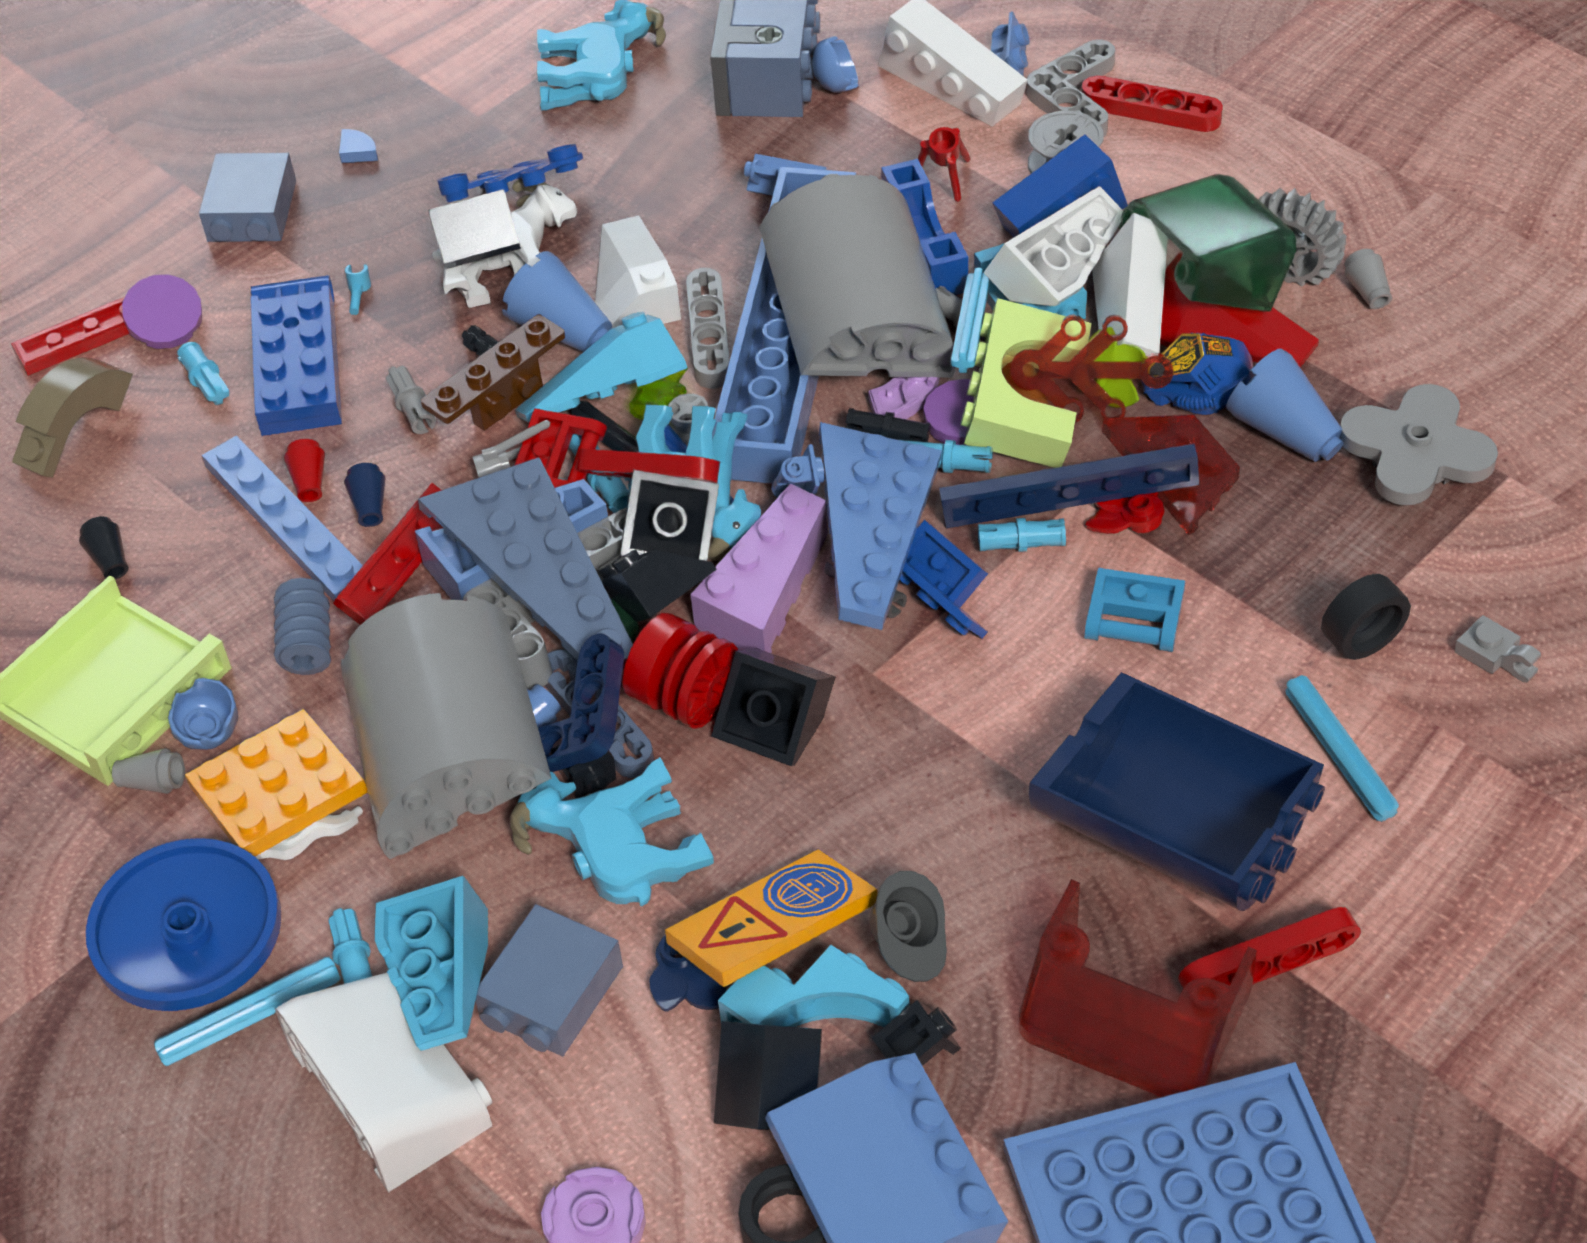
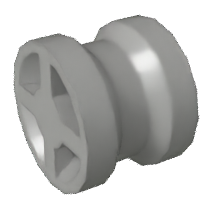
[669,394,708,445]

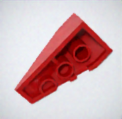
[1160,252,1319,368]

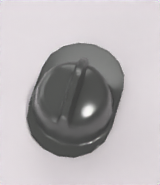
[869,871,947,982]

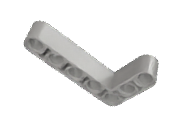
[463,508,627,690]

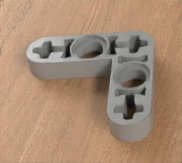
[1027,40,1115,137]

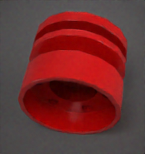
[622,613,738,729]

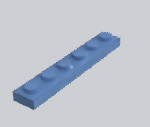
[202,435,363,601]

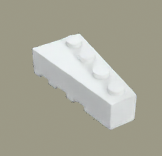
[878,0,1028,126]

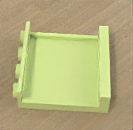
[0,576,231,786]

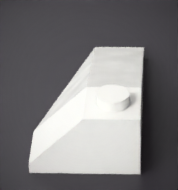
[984,186,1126,306]
[595,215,681,328]

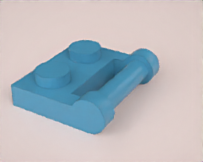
[1084,568,1185,652]

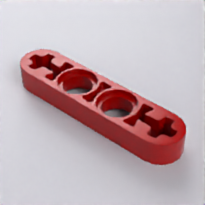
[1082,75,1223,132]
[577,449,720,484]
[1178,907,1361,1004]

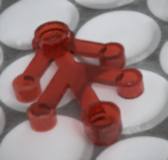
[1010,314,1174,424]

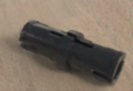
[845,408,931,442]

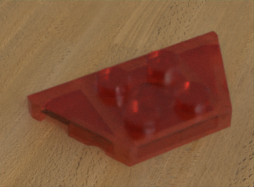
[1102,415,1240,535]

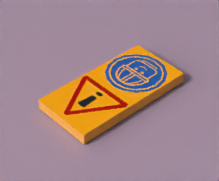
[665,849,878,987]

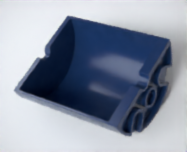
[1029,672,1325,911]

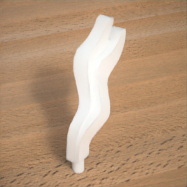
[256,806,363,860]

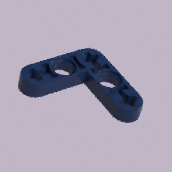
[538,633,624,772]

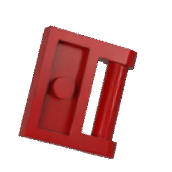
[514,408,607,488]

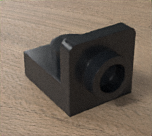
[550,745,617,798]
[872,1000,961,1066]

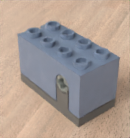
[710,0,820,117]

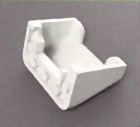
[275,973,493,1193]

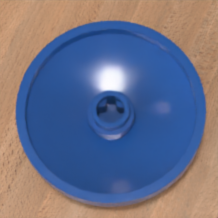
[86,838,281,1011]

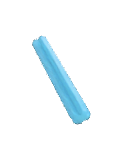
[950,268,990,373]
[1285,675,1399,822]
[154,957,340,1066]

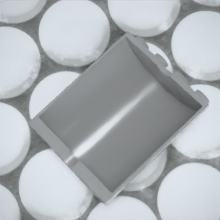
[759,174,956,378]
[341,593,552,859]

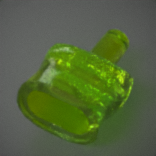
[629,366,688,421]

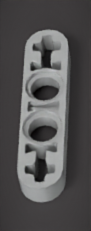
[686,268,730,389]

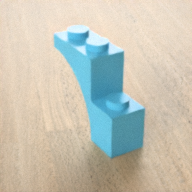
[718,945,910,1027]

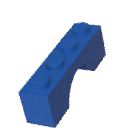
[881,159,968,295]

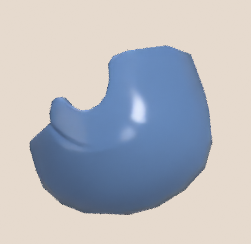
[812,36,859,93]
[168,678,238,750]

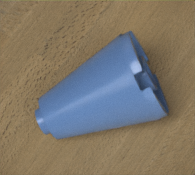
[502,251,612,352]
[1226,349,1344,462]

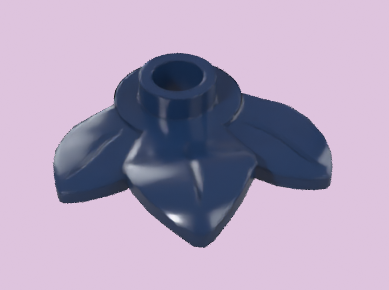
[649,935,727,1012]

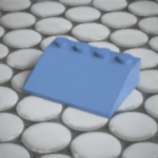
[765,1053,1008,1243]

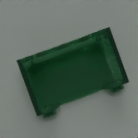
[1119,174,1296,312]

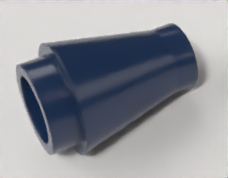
[344,463,386,527]

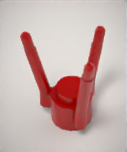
[917,127,971,202]

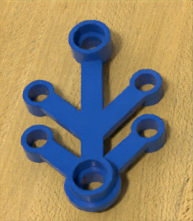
[437,144,583,202]

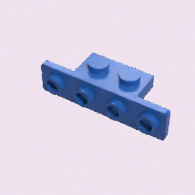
[900,520,988,639]

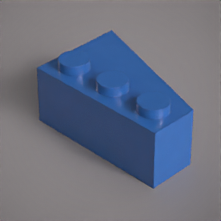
[992,134,1128,237]

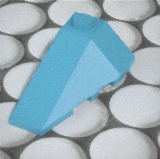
[515,312,688,422]
[375,876,488,1051]

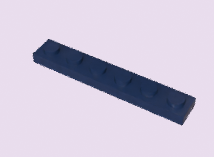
[939,444,1199,529]

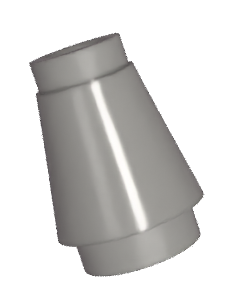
[1345,249,1392,309]
[112,748,185,794]

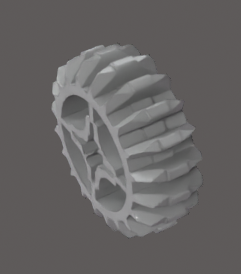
[1238,188,1347,287]

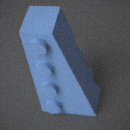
[415,479,608,600]

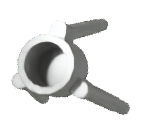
[472,420,568,480]

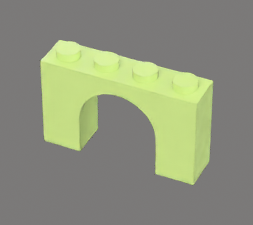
[960,298,1092,468]

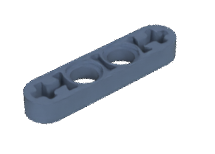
[545,650,654,778]

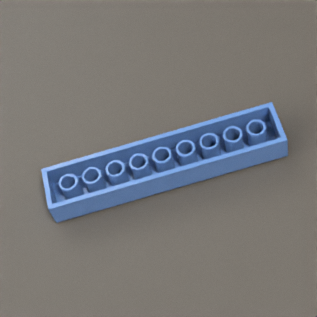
[712,167,856,483]

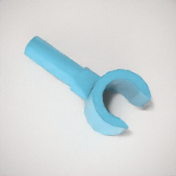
[345,264,371,315]

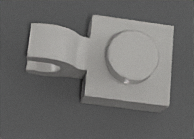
[1455,615,1541,683]

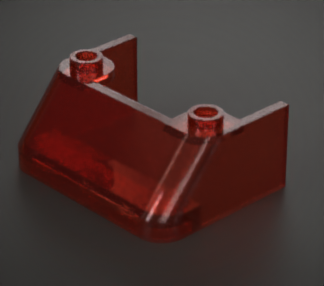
[1018,879,1258,1097]

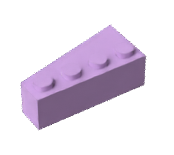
[690,484,828,653]

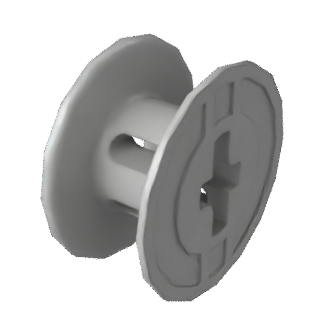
[1028,111,1103,174]

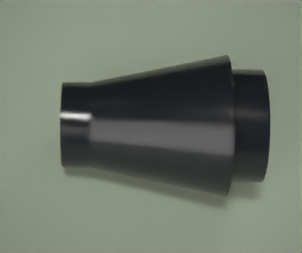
[79,516,129,580]

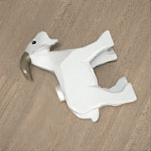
[432,179,577,308]

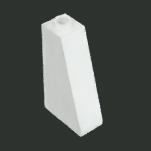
[1092,213,1168,379]

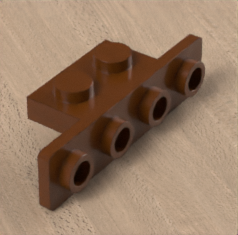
[421,314,565,431]

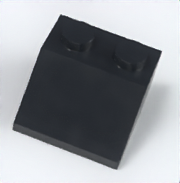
[598,549,717,626]
[711,648,836,766]

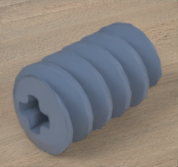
[274,578,331,675]

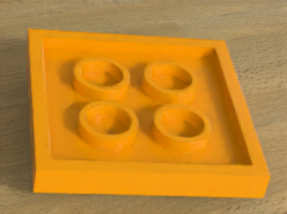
[185,709,368,857]

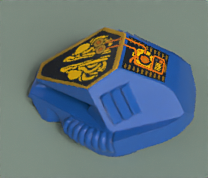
[1141,332,1255,415]

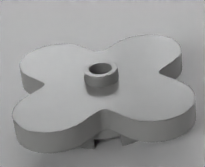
[1340,384,1498,505]

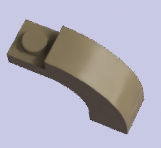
[12,357,133,478]

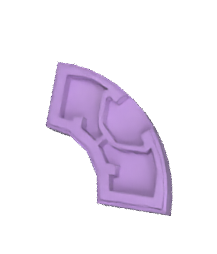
[868,377,940,419]

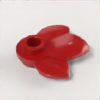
[1085,492,1165,534]

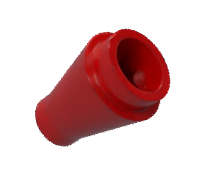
[284,439,325,502]

